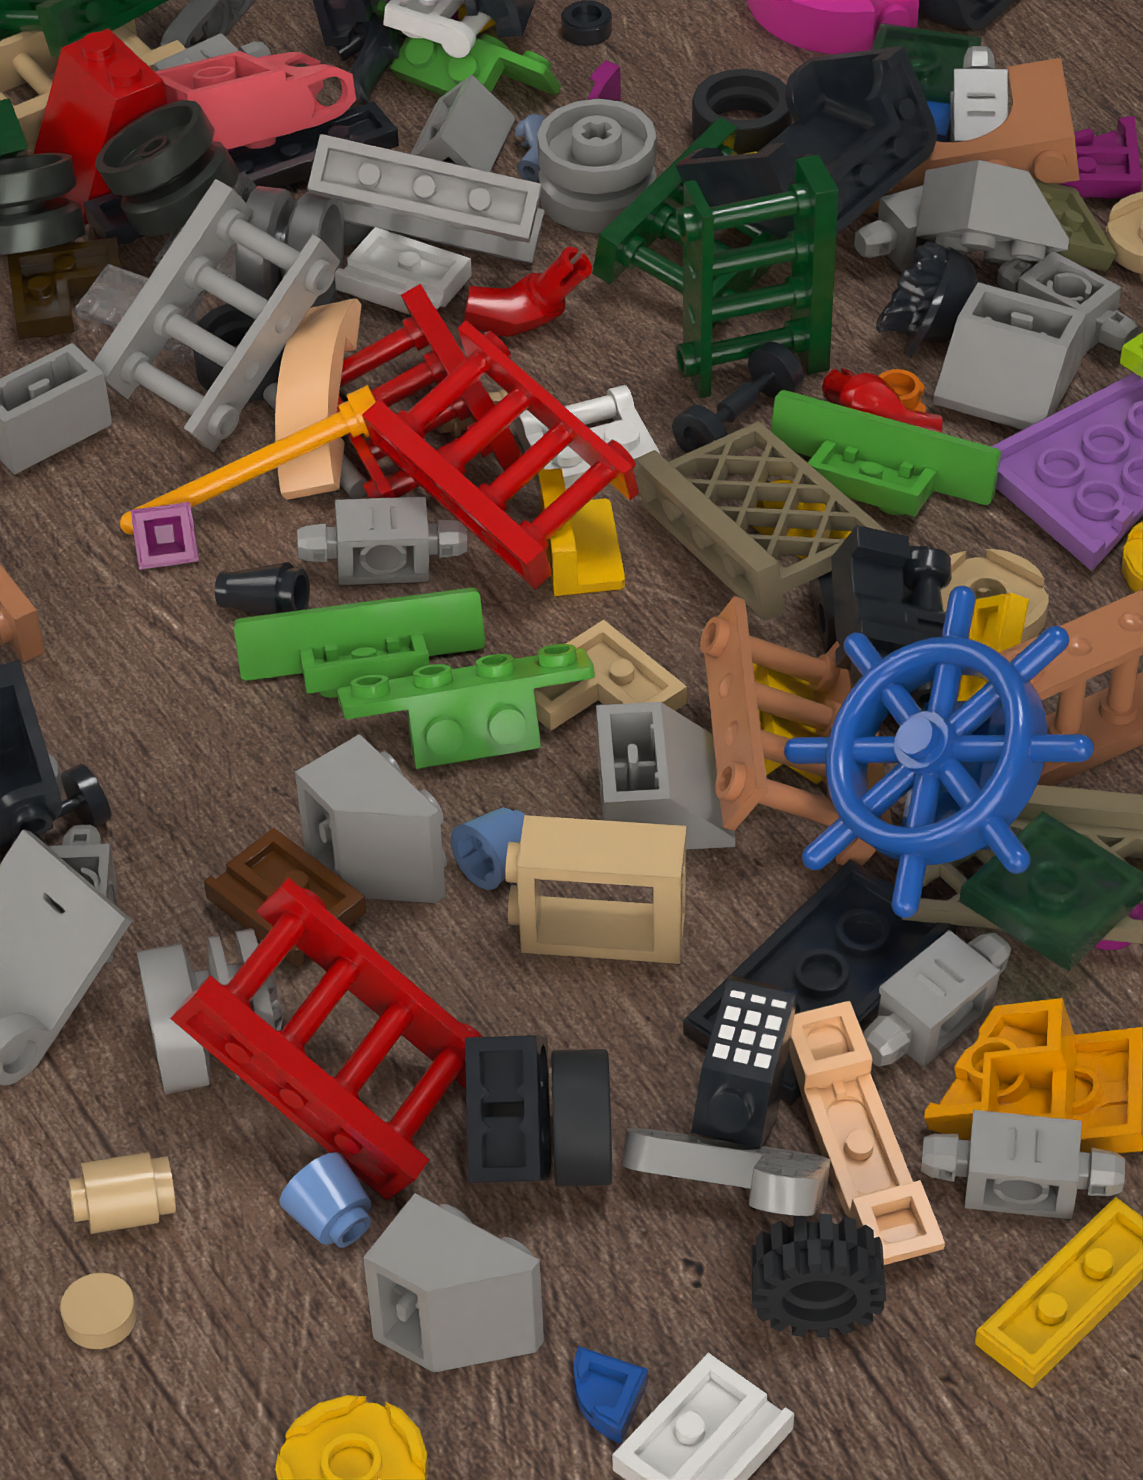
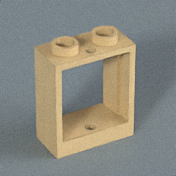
[506,815,686,964]

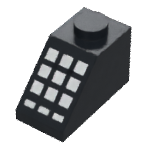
[691,975,799,1149]

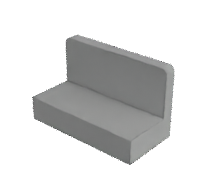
[410,75,515,172]

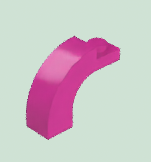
[746,0,919,54]

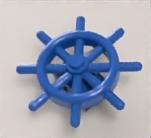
[784,586,1094,918]

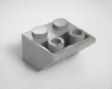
[915,160,1069,264]
[933,282,1087,430]
[0,343,112,475]
[596,702,736,850]
[295,734,447,903]
[363,1193,544,1373]

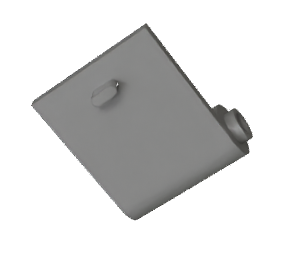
[0,829,133,1085]

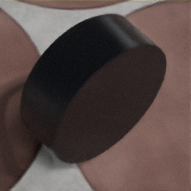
[561,0,612,46]

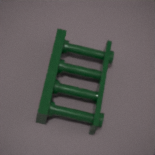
[0,0,169,57]
[592,117,780,328]
[675,154,839,398]

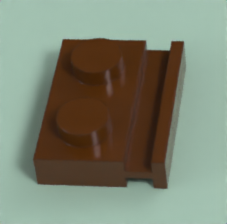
[204,828,366,968]

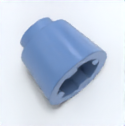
[450,807,525,890]
[279,1152,372,1248]

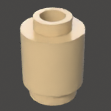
[68,1152,176,1234]

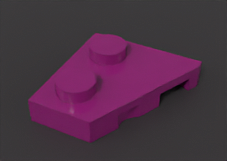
[1059,116,1142,199]

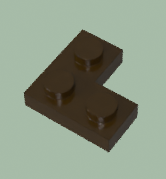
[7,237,125,340]

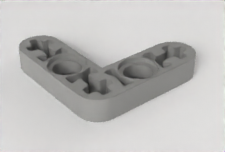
[622,1128,831,1216]

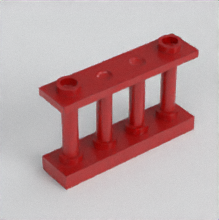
[337,284,522,499]
[362,320,639,590]
[170,877,482,1200]

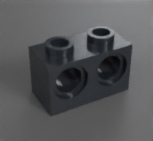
[465,1035,552,1183]

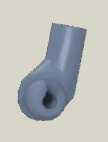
[515,114,545,182]

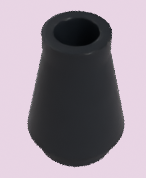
[215,562,310,616]

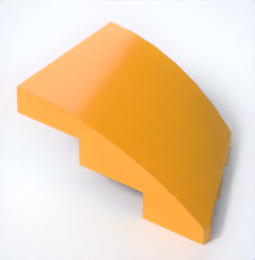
[924,998,1143,1153]

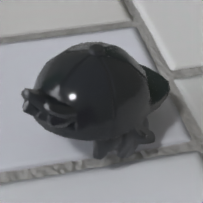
[876,242,979,358]

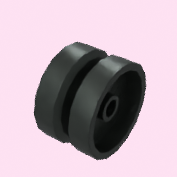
[95,100,239,236]
[0,153,85,255]

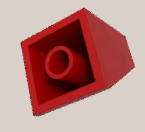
[34,28,166,225]

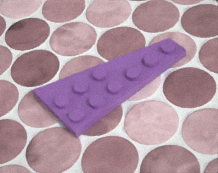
[991,373,1143,571]

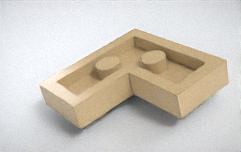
[534,620,687,731]

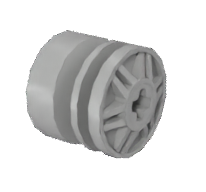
[136,928,284,1094]

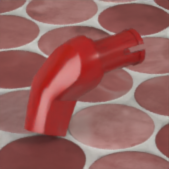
[462,246,592,337]
[822,368,943,433]

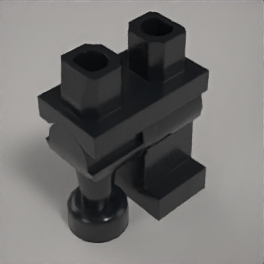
[831,525,952,708]

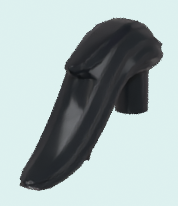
[333,13,400,105]

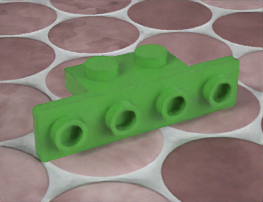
[374,0,562,96]
[771,390,1002,517]
[233,587,485,697]
[337,644,595,769]

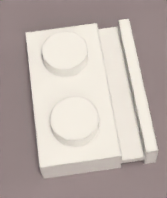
[335,227,472,315]
[612,1353,794,1480]

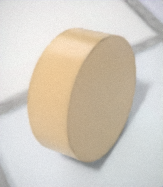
[60,1273,137,1349]

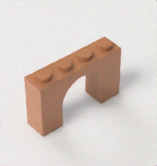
[863,58,1080,215]

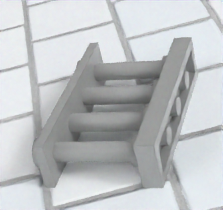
[307,134,545,265]
[93,179,341,452]

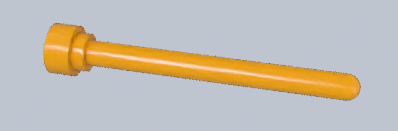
[120,385,376,535]

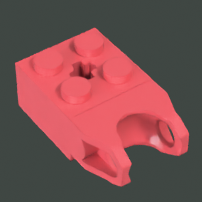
[155,51,356,151]

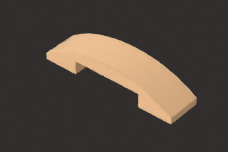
[275,298,361,500]
[789,1001,945,1265]

